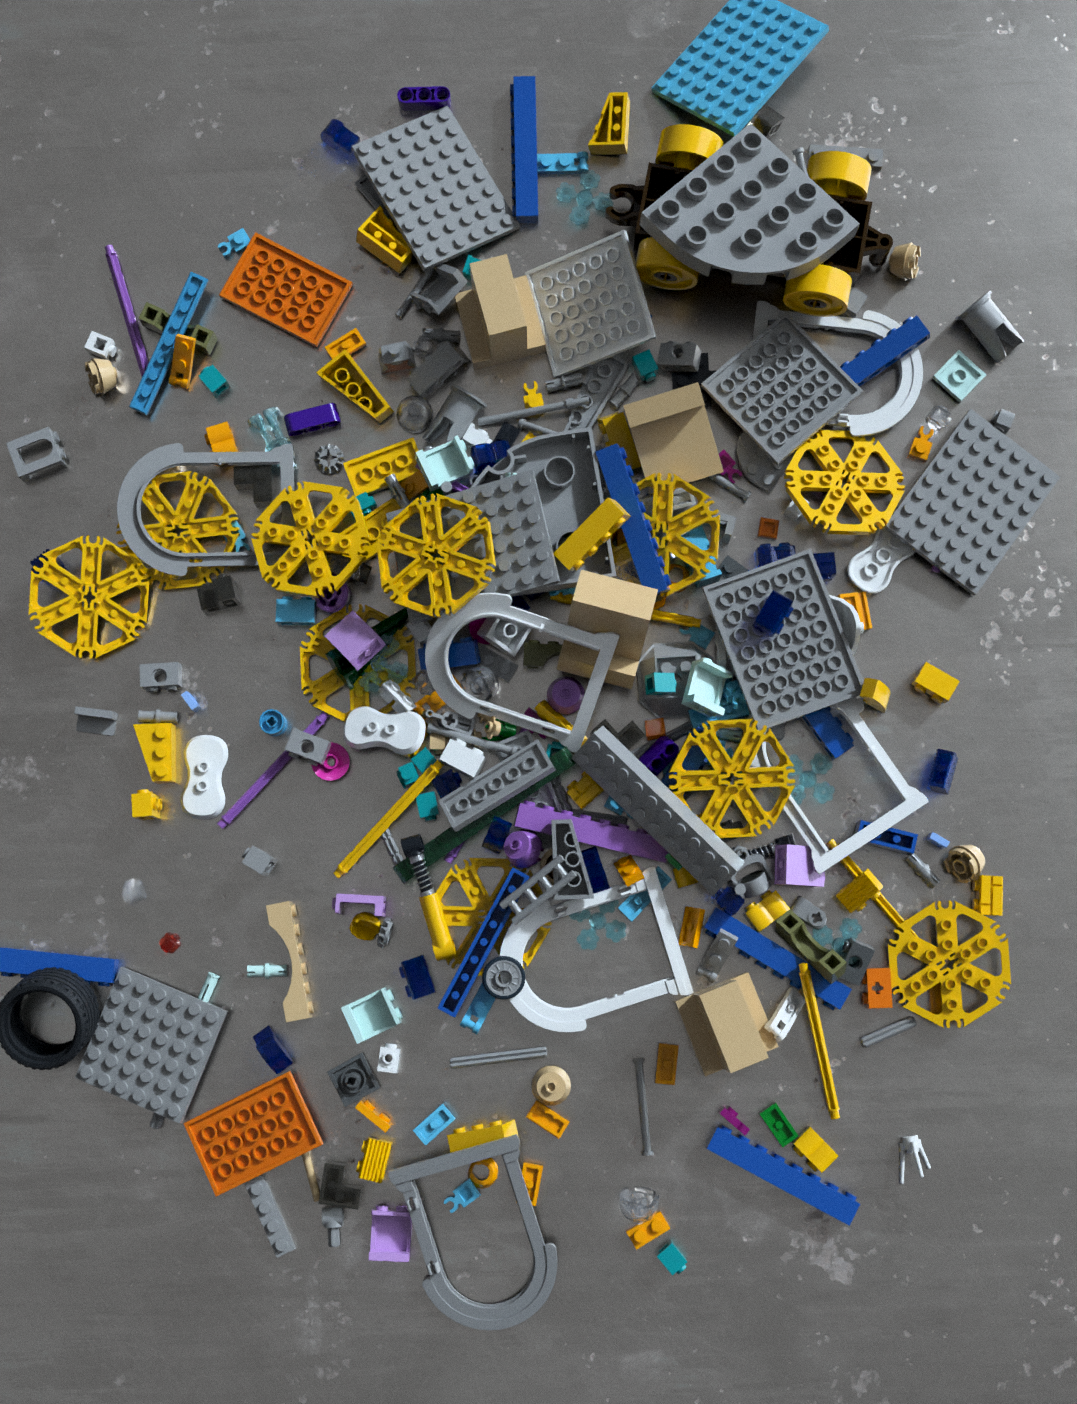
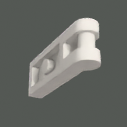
[764,987,805,1042]

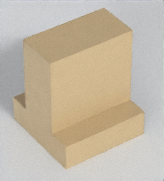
[455,254,546,370]
[623,382,724,494]
[557,570,658,689]
[674,972,779,1076]

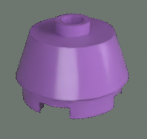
[315,574,351,613]
[547,676,585,714]
[504,830,543,868]

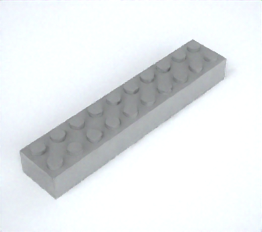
[572,726,745,895]

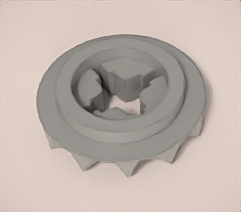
[314,444,344,474]
[377,917,393,948]

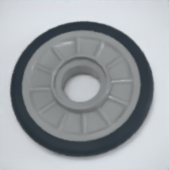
[482,956,526,1000]

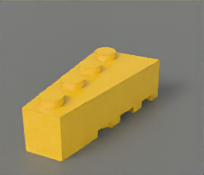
[316,349,394,423]
[554,498,631,571]

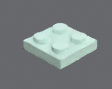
[932,350,986,403]

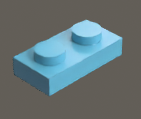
[413,1104,456,1146]

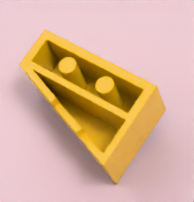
[588,92,630,155]
[356,206,413,274]
[597,412,641,469]
[133,723,176,784]
[447,1119,519,1153]

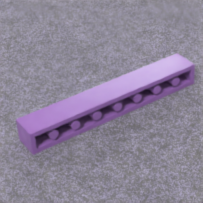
[513,800,668,863]

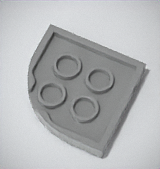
[736,430,797,494]

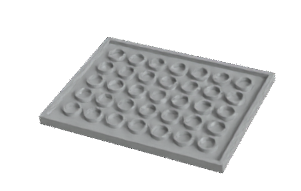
[351,105,520,271]
[884,409,1060,596]
[386,470,560,625]
[702,549,863,730]

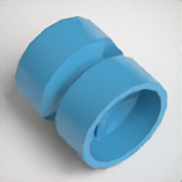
[259,709,288,737]

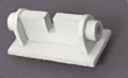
[378,680,417,713]

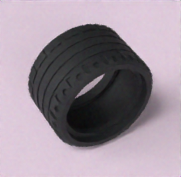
[0,967,100,1070]

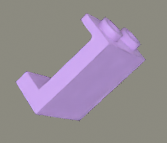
[325,610,386,671]
[774,845,825,887]
[332,893,387,917]
[369,1205,412,1262]

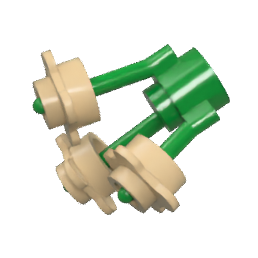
[469,706,516,748]

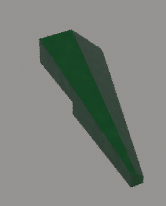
[325,608,408,690]

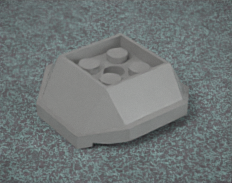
[637,641,713,719]

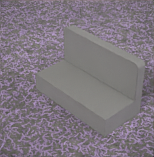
[74,706,118,736]

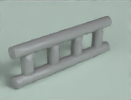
[499,854,577,925]

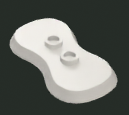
[847,528,916,594]
[343,706,426,755]
[180,735,229,820]

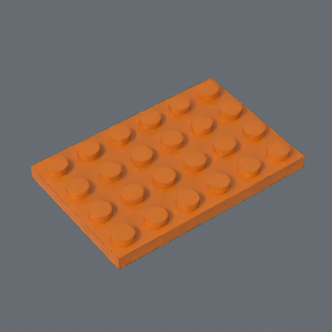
[219,232,353,347]
[183,1071,323,1196]

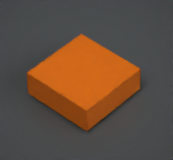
[757,517,779,540]
[645,718,666,740]

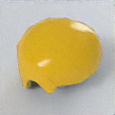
[349,912,381,940]

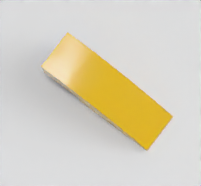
[860,678,891,713]

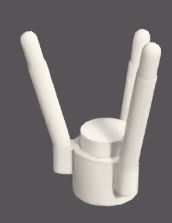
[899,1135,931,1184]

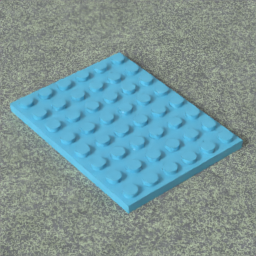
[651,0,829,137]

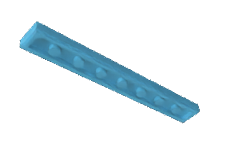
[129,272,209,415]

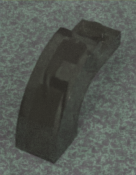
[325,552,372,585]

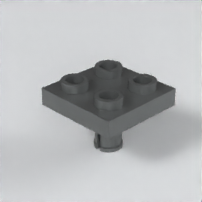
[327,1052,381,1107]

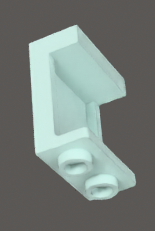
[415,435,475,492]
[682,658,733,719]
[341,987,403,1044]

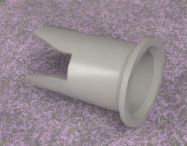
[955,290,1025,363]
[422,383,487,444]

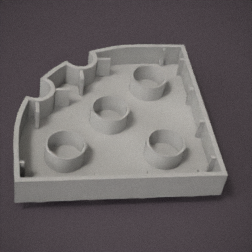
[639,123,860,285]
[471,427,616,597]

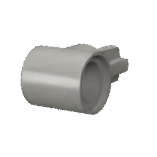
[322,1207,344,1247]

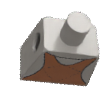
[378,341,416,374]

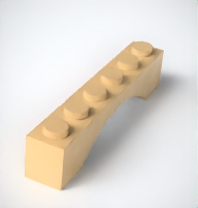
[266,901,314,1022]

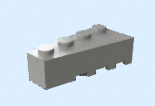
[551,819,594,900]

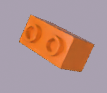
[861,968,893,1009]

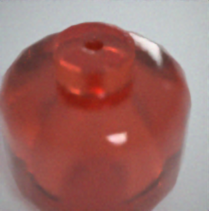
[159,932,181,953]

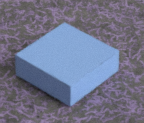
[181,691,201,713]
[926,832,950,849]

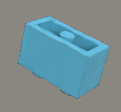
[275,596,317,626]

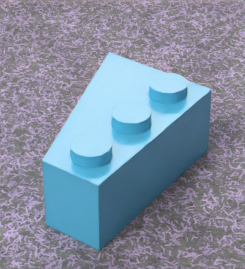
[682,525,722,589]

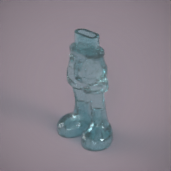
[247,407,296,469]

